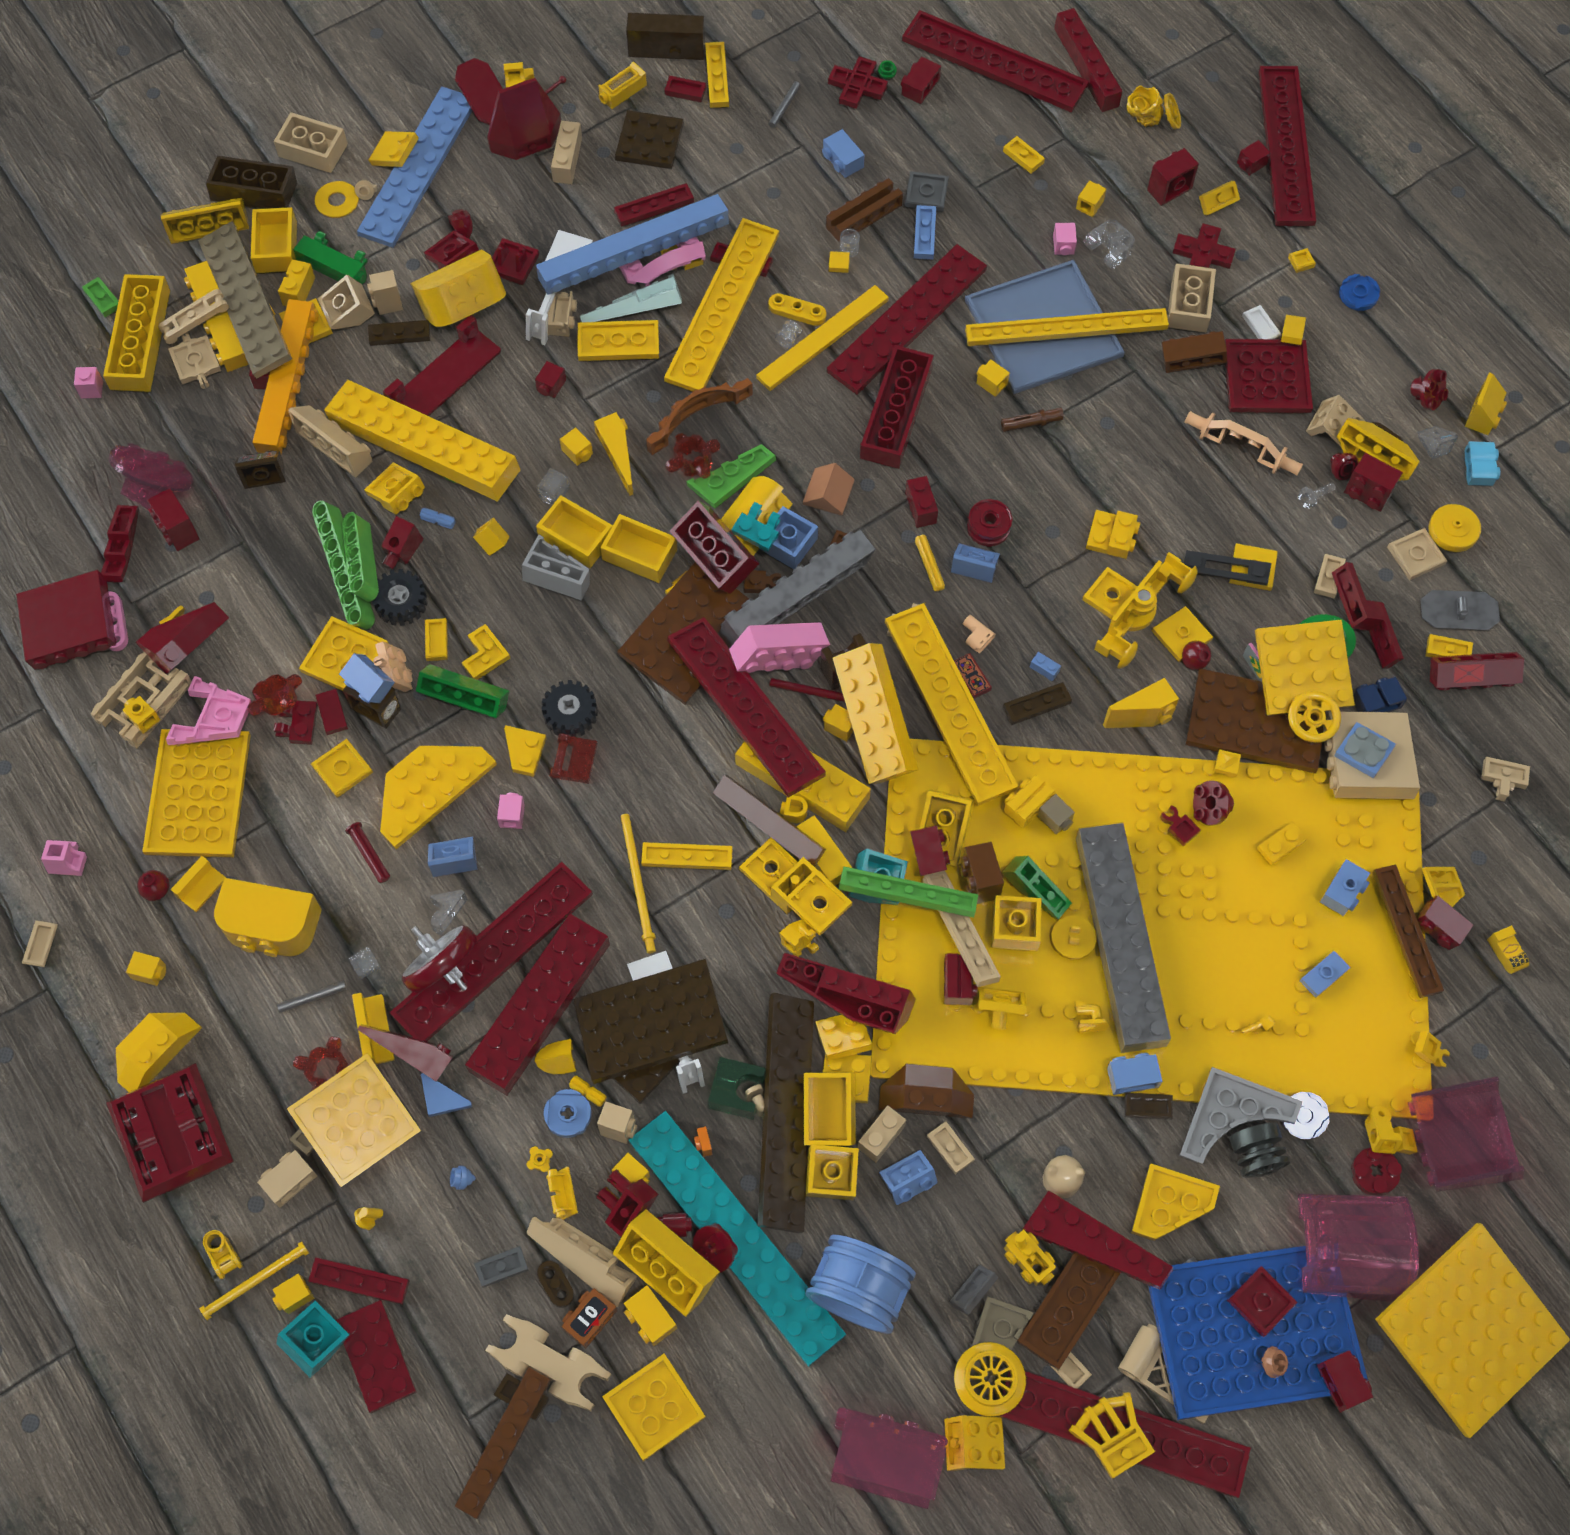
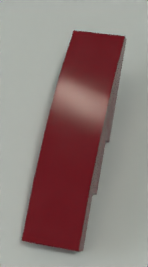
[101,505,139,582]

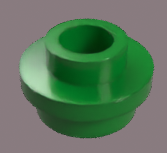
[878,60,897,79]

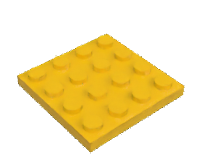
[1255,620,1355,716]
[287,1053,421,1187]

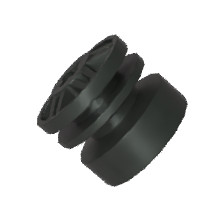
[1229,1122,1291,1178]

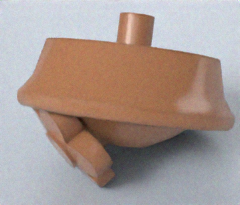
[1261,1346,1288,1378]

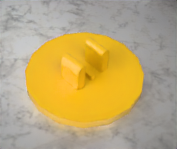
[1051,915,1097,959]

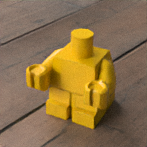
[779,919,819,957]

